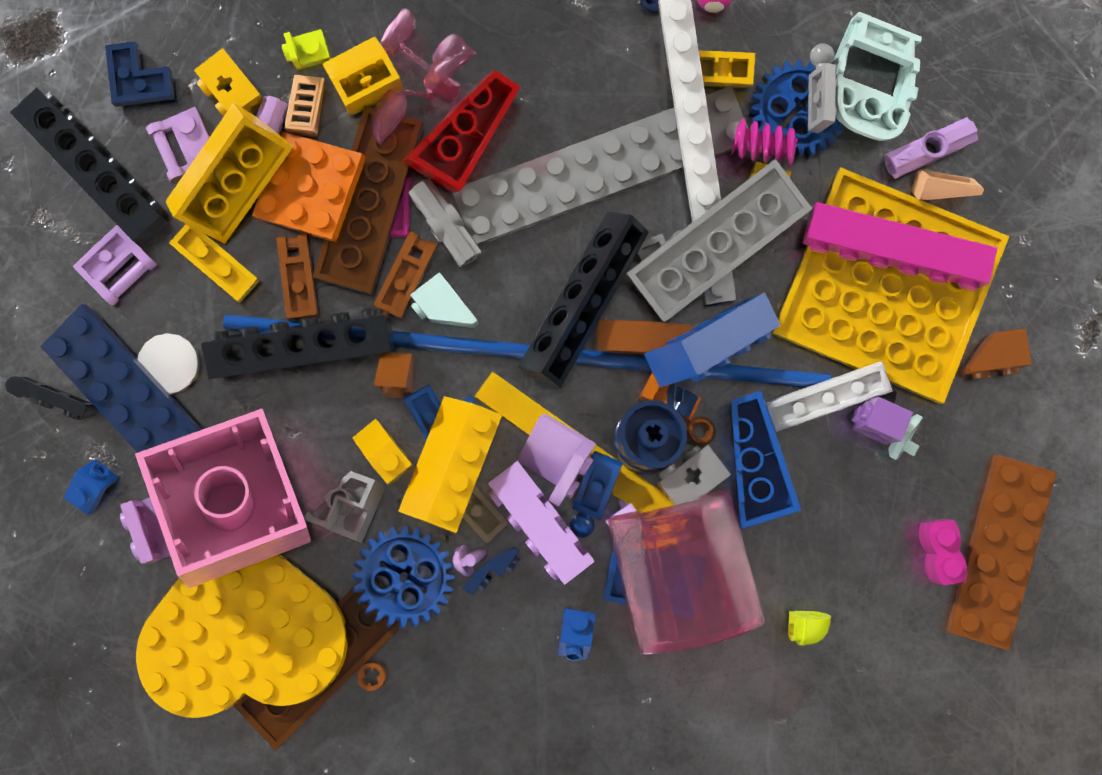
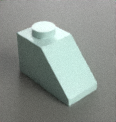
[411,272,479,328]

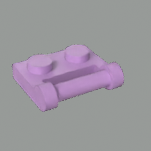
[146,107,210,183]
[72,225,158,307]

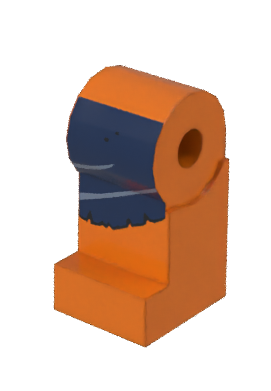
[638,372,701,422]

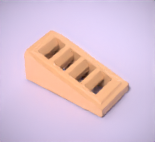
[285,75,325,138]
[911,169,984,200]

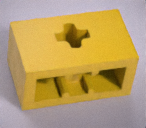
[194,48,263,117]
[699,50,755,89]

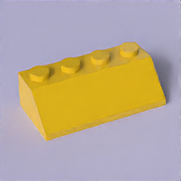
[165,103,293,244]
[398,396,502,534]

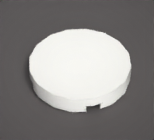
[138,333,201,395]

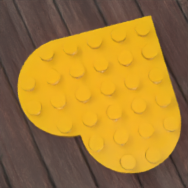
[136,554,348,718]

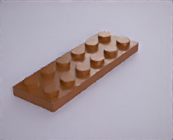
[946,454,1057,651]

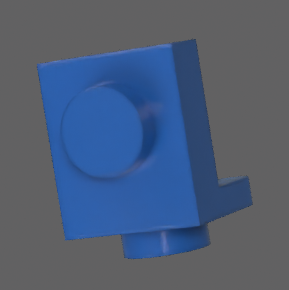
[63,460,118,515]
[558,608,596,661]

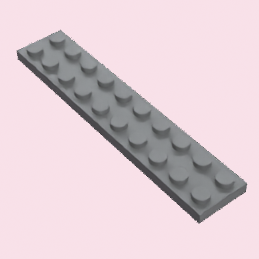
[452,87,749,246]

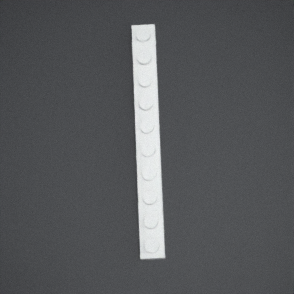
[658,0,736,305]

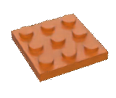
[252,131,366,242]

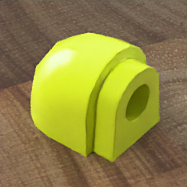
[788,611,831,646]

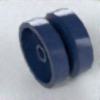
[612,401,687,474]

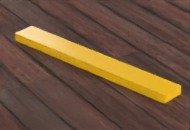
[475,372,693,539]

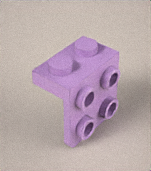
[518,414,596,506]
[120,498,170,564]

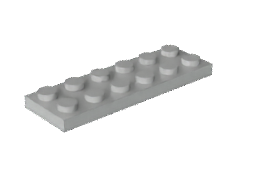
[626,159,812,322]

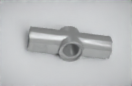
[408,178,481,268]

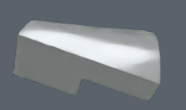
[304,471,386,543]

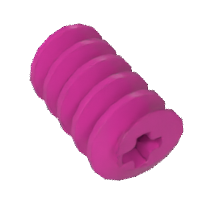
[731,119,798,168]

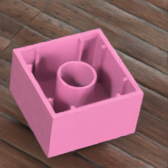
[135,409,311,588]

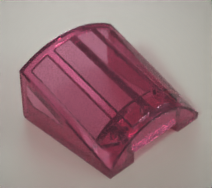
[607,489,765,654]

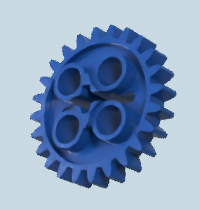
[749,59,844,158]
[352,526,455,629]

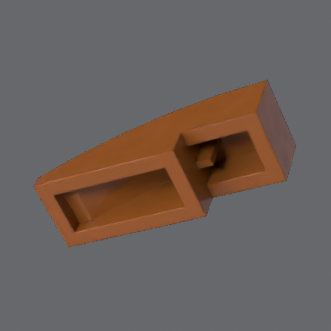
[595,320,695,356]

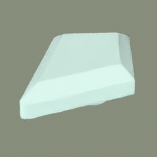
[888,414,923,460]

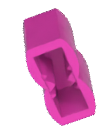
[919,519,967,586]

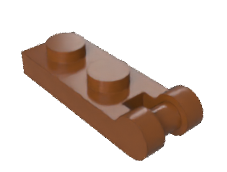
[374,231,439,320]
[276,233,319,320]

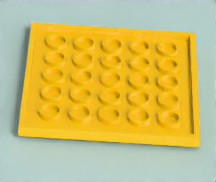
[772,167,1009,404]

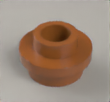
[686,416,716,447]

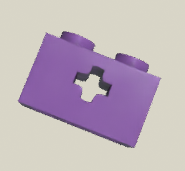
[851,397,913,444]

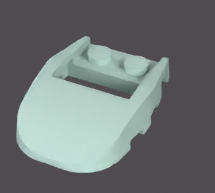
[833,12,922,141]

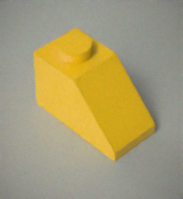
[353,419,415,485]

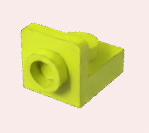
[282,29,331,71]

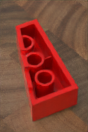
[401,70,521,194]

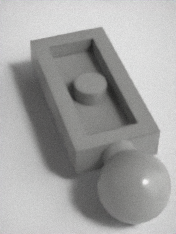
[808,43,838,133]

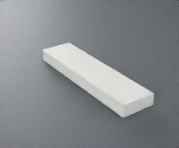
[765,361,893,433]

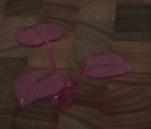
[371,9,476,145]

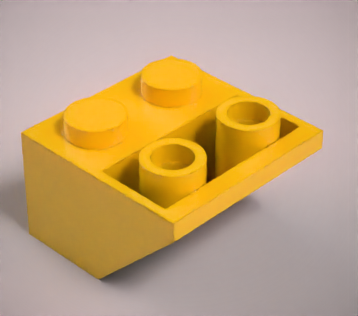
[322,37,403,117]

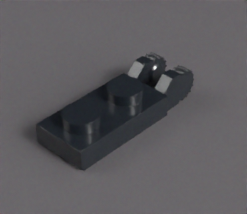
[5,376,97,420]

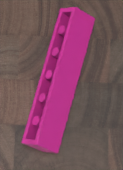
[802,202,997,291]

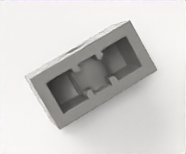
[656,445,731,513]

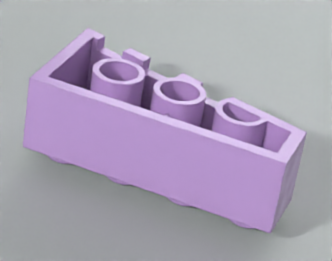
[487,461,595,585]

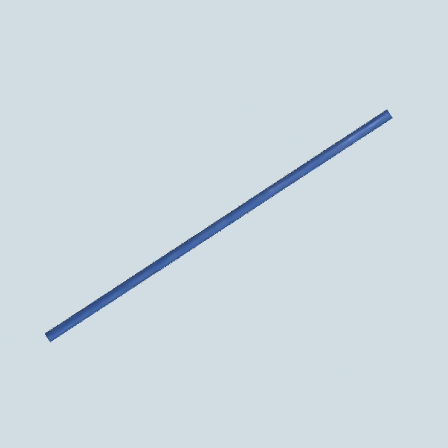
[223,314,832,387]

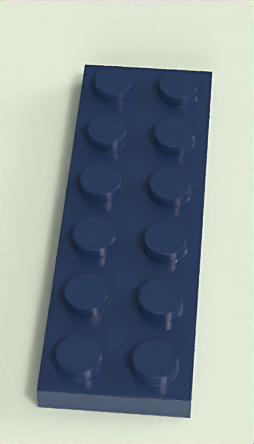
[40,304,202,453]

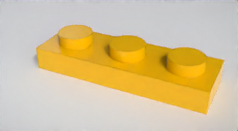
[169,224,260,303]

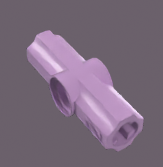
[884,117,979,179]

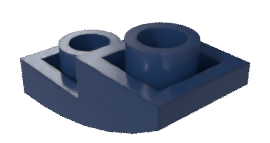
[462,547,521,596]

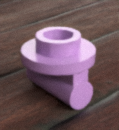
[453,545,488,576]

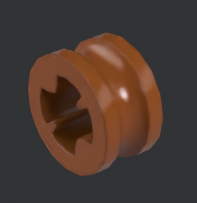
[357,661,387,691]

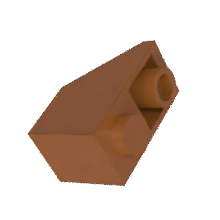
[961,328,1032,380]
[374,352,415,398]

